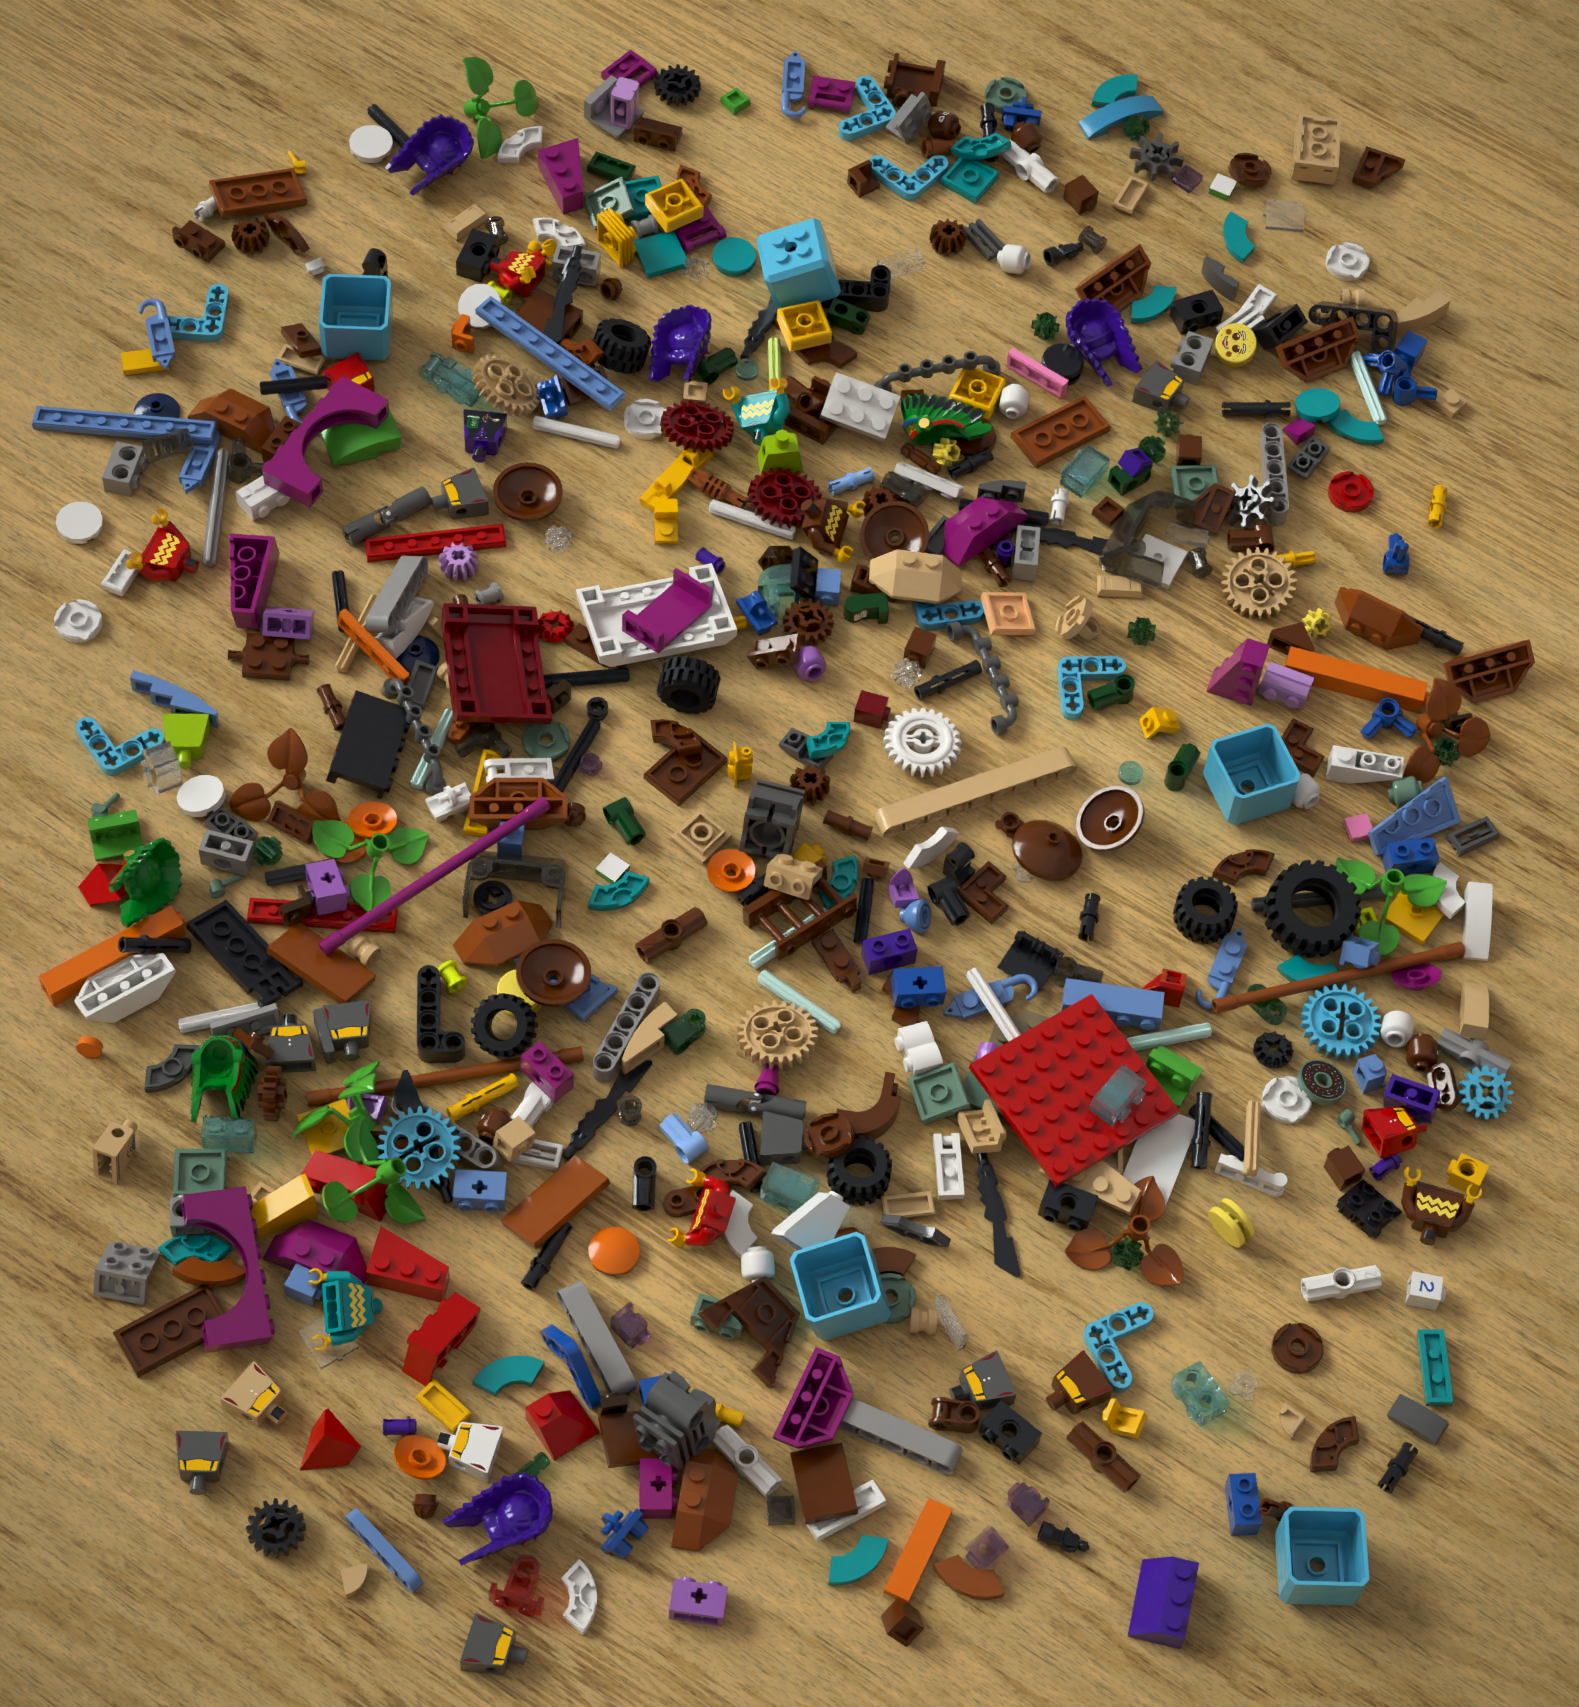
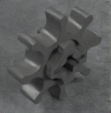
[1129,133,1184,182]
[1225,475,1279,529]

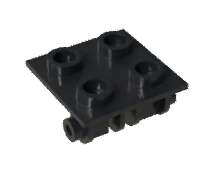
[997,930,1064,991]
[1336,1179,1402,1239]

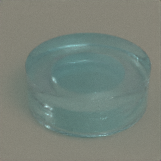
[736,358,759,381]
[1118,761,1143,785]

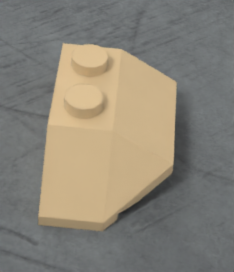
[869,549,962,604]

